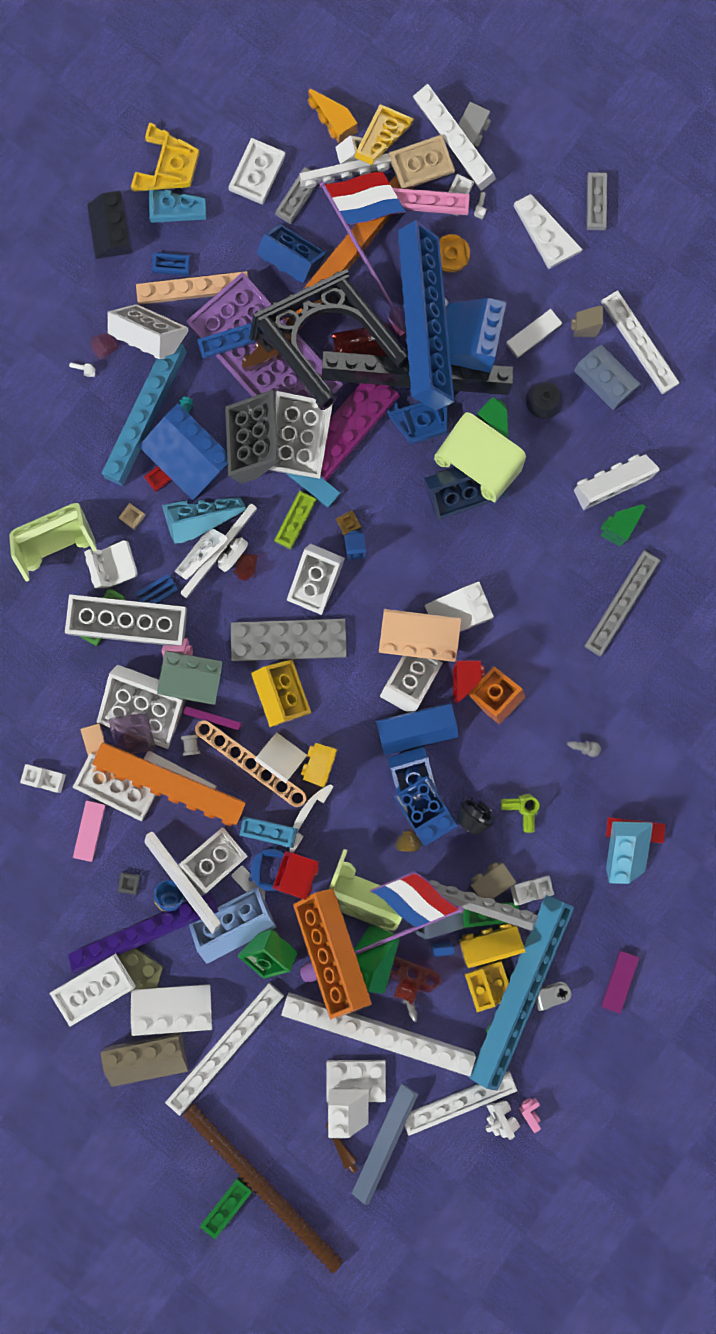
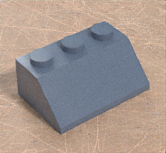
[574,344,641,410]

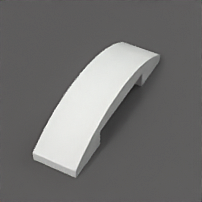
[290,784,334,853]

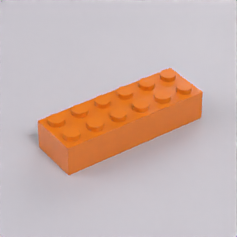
[293,889,371,1020]

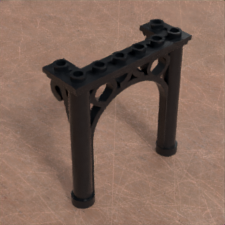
[249,269,409,410]

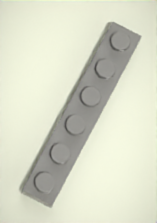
[428,880,538,931]

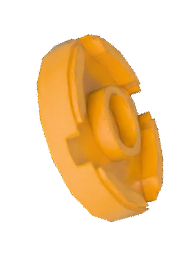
[439,234,470,273]

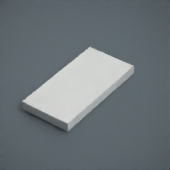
[73,753,156,821]
[50,953,136,1026]

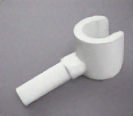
[474,192,487,219]
[69,362,95,377]

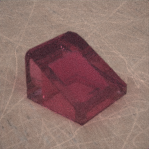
[90,332,119,359]

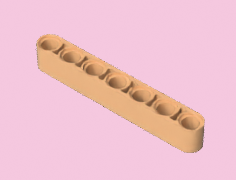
[195,721,307,807]

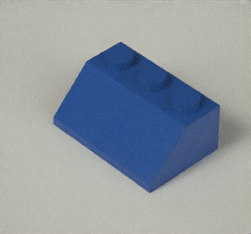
[256,224,327,283]

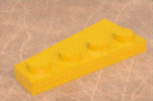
[354,104,414,165]

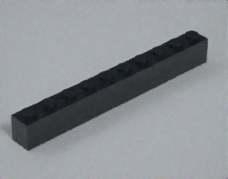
[321,351,513,395]

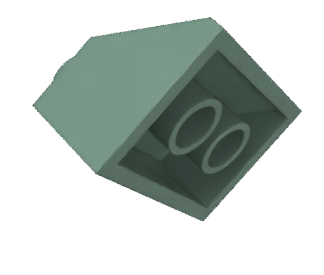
[157,651,222,705]

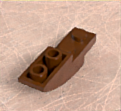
[242,313,302,372]

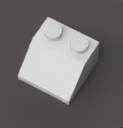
[328,1090,368,1138]

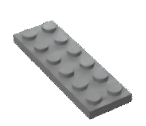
[231,619,346,661]

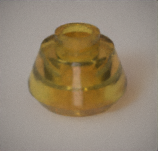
[395,831,421,852]

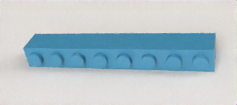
[101,344,187,486]

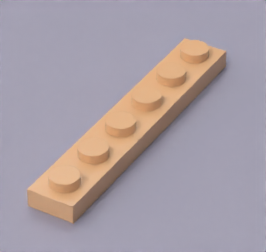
[136,271,248,305]

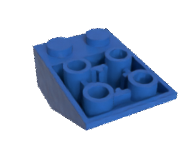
[394,776,457,846]

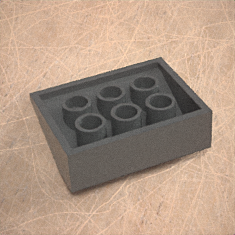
[225,390,279,484]

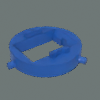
[248,845,284,891]

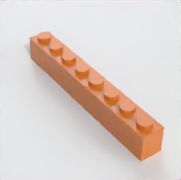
[92,742,247,827]

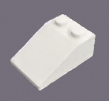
[287,544,345,615]
[424,582,494,632]
[380,656,443,713]
[178,827,248,896]

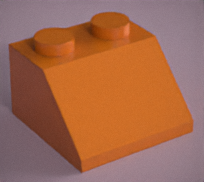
[468,666,525,725]

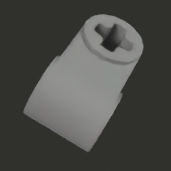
[535,982,571,1011]

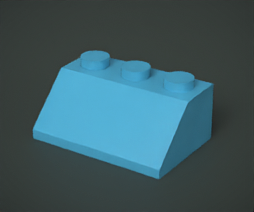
[606,822,653,884]

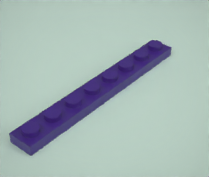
[68,892,219,974]

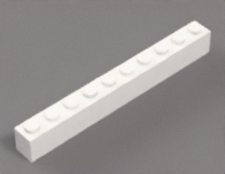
[281,992,476,1076]

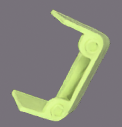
[9,503,97,581]
[328,849,402,931]

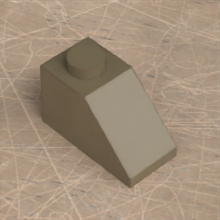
[571,306,603,337]

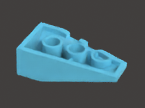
[162,498,246,543]

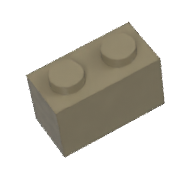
[470,861,516,899]

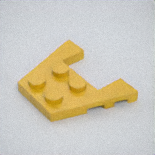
[131,123,199,191]

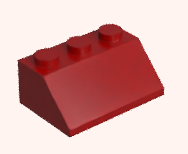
[453,661,485,703]

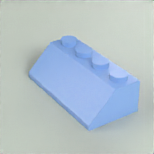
[189,887,276,964]

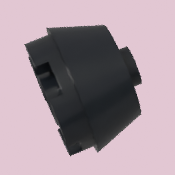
[526,382,563,419]
[457,797,496,835]

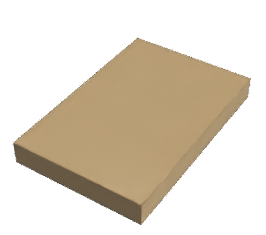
[389,135,455,189]

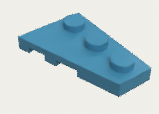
[149,189,207,223]

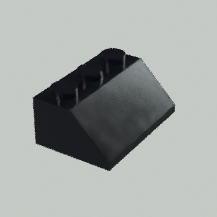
[87,190,133,259]

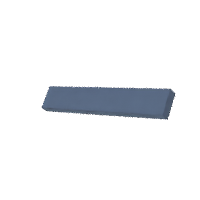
[351,1084,418,1205]

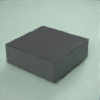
[117,872,141,895]

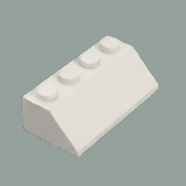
[108,304,188,359]
[574,454,660,510]
[131,984,212,1036]

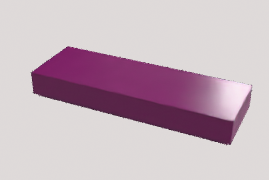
[183,706,242,730]
[601,950,639,1014]

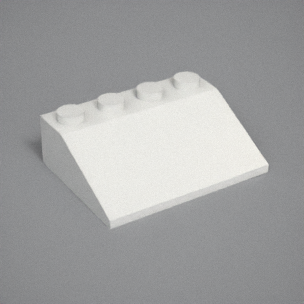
[269,391,332,479]
[97,665,186,749]

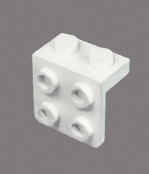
[84,541,138,589]

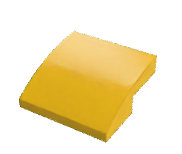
[465,960,509,1012]

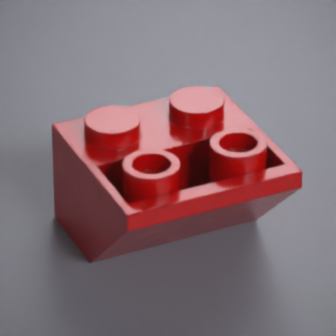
[272,851,319,900]

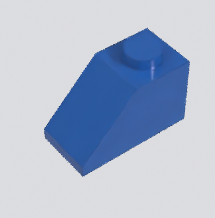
[344,531,366,561]

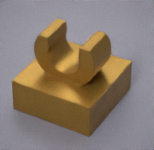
[336,510,361,535]

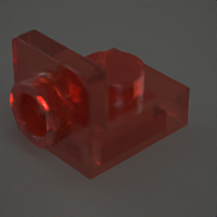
[234,553,258,581]

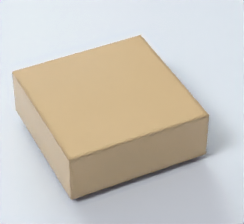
[119,503,146,530]

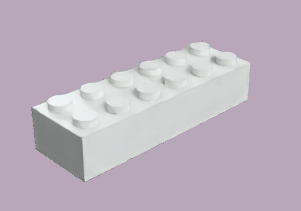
[65,595,188,646]

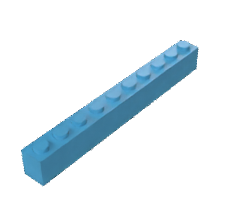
[469,895,574,1091]

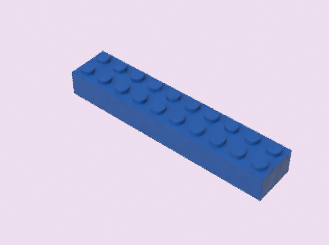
[398,220,454,411]

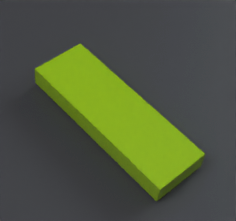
[274,490,317,550]

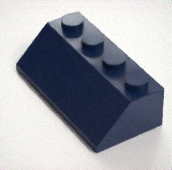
[424,467,509,520]

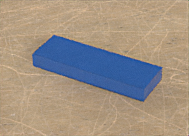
[197,323,257,359]

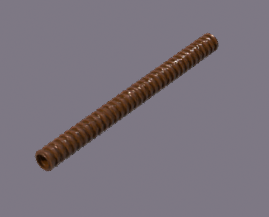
[183,1104,343,1273]

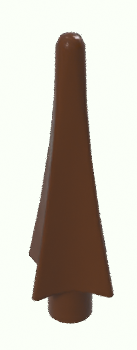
[325,1123,359,1174]

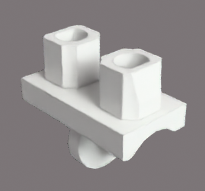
[485,1100,520,1140]

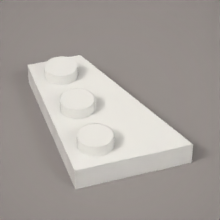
[174,528,228,580]

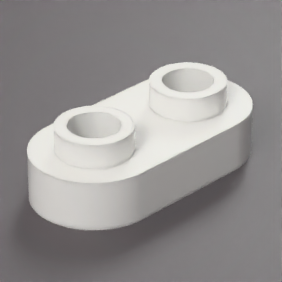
[217,537,248,572]

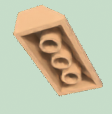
[379,609,461,662]

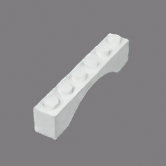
[413,84,496,191]

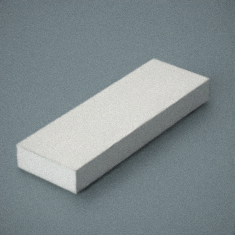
[506,309,562,358]

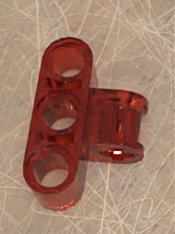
[389,957,441,1005]

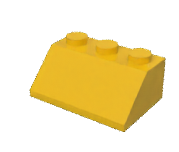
[251,659,311,727]
[459,923,525,968]

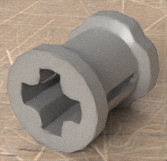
[181,735,200,756]

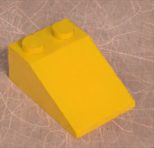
[301,743,338,787]

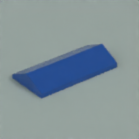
[376,703,458,756]

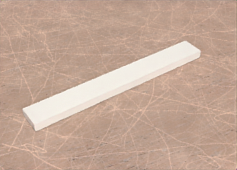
[165,982,284,1116]

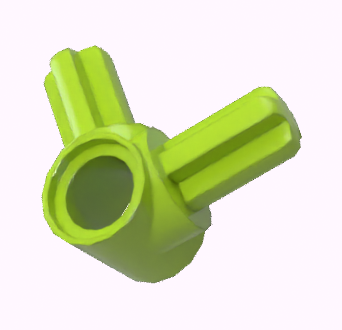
[500,794,540,833]

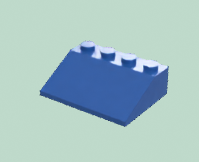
[446,298,506,373]
[138,403,228,500]

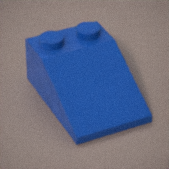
[387,747,437,817]

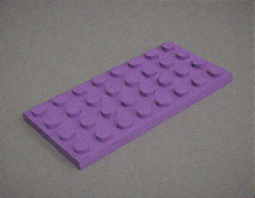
[186,272,343,399]

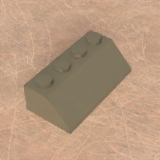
[100,1032,189,1087]

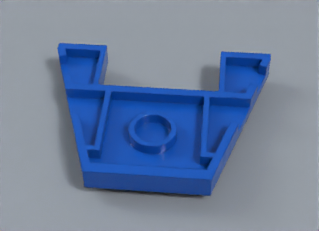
[386,401,447,445]

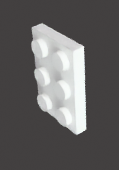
[229,138,286,205]
[327,1060,386,1102]

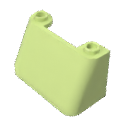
[434,412,526,503]

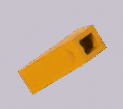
[308,89,358,144]

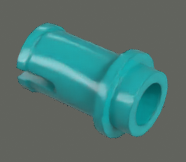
[179,397,194,414]

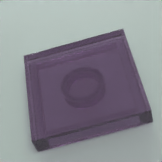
[108,712,156,754]

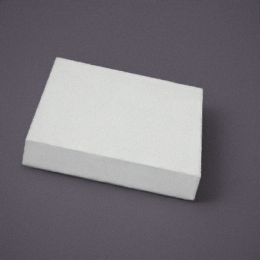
[255,732,307,783]

